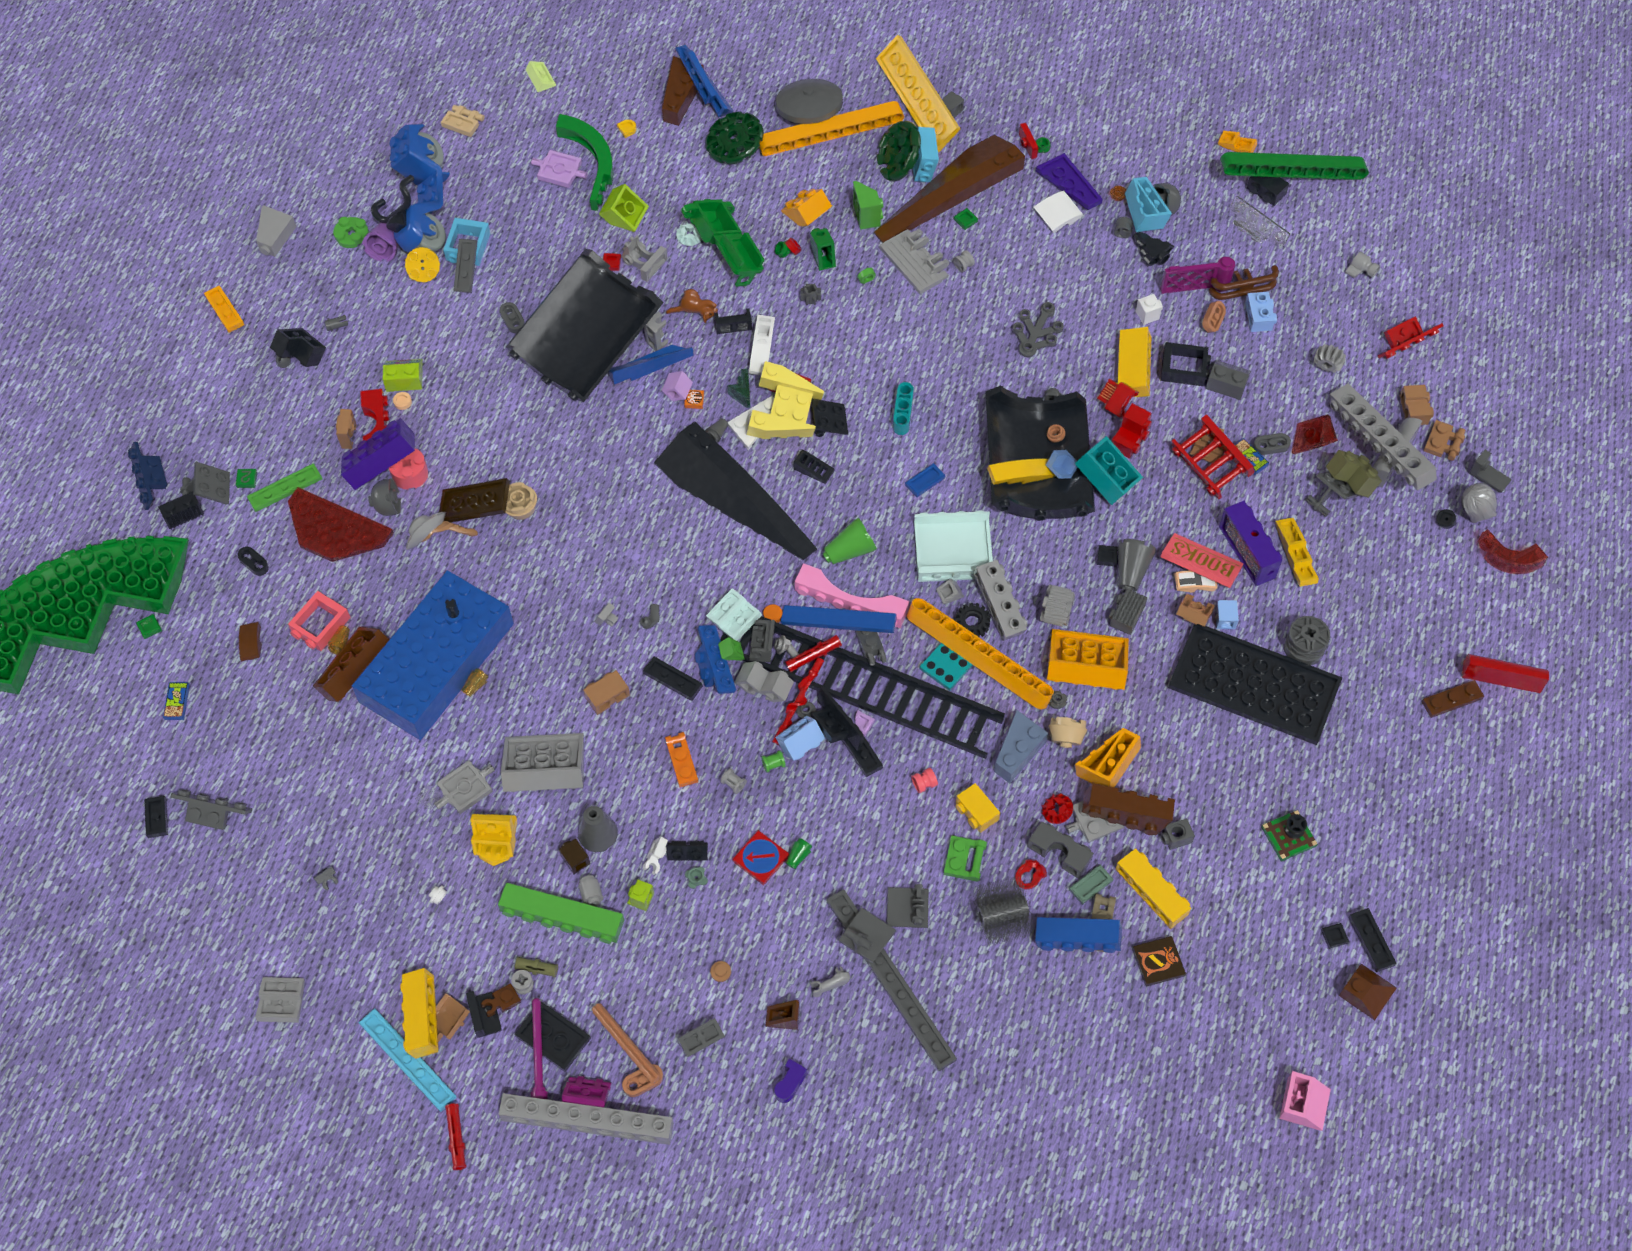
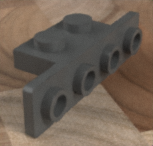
[170,789,253,830]

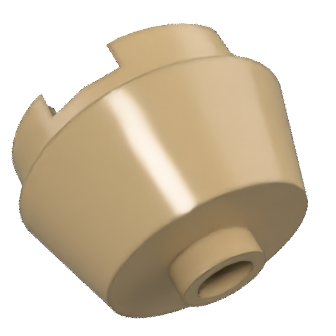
[506,482,537,520]
[1048,717,1088,748]

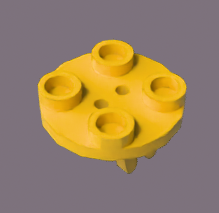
[405,247,440,282]

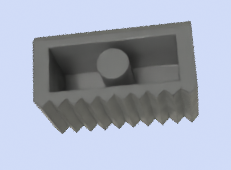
[1108,589,1147,635]

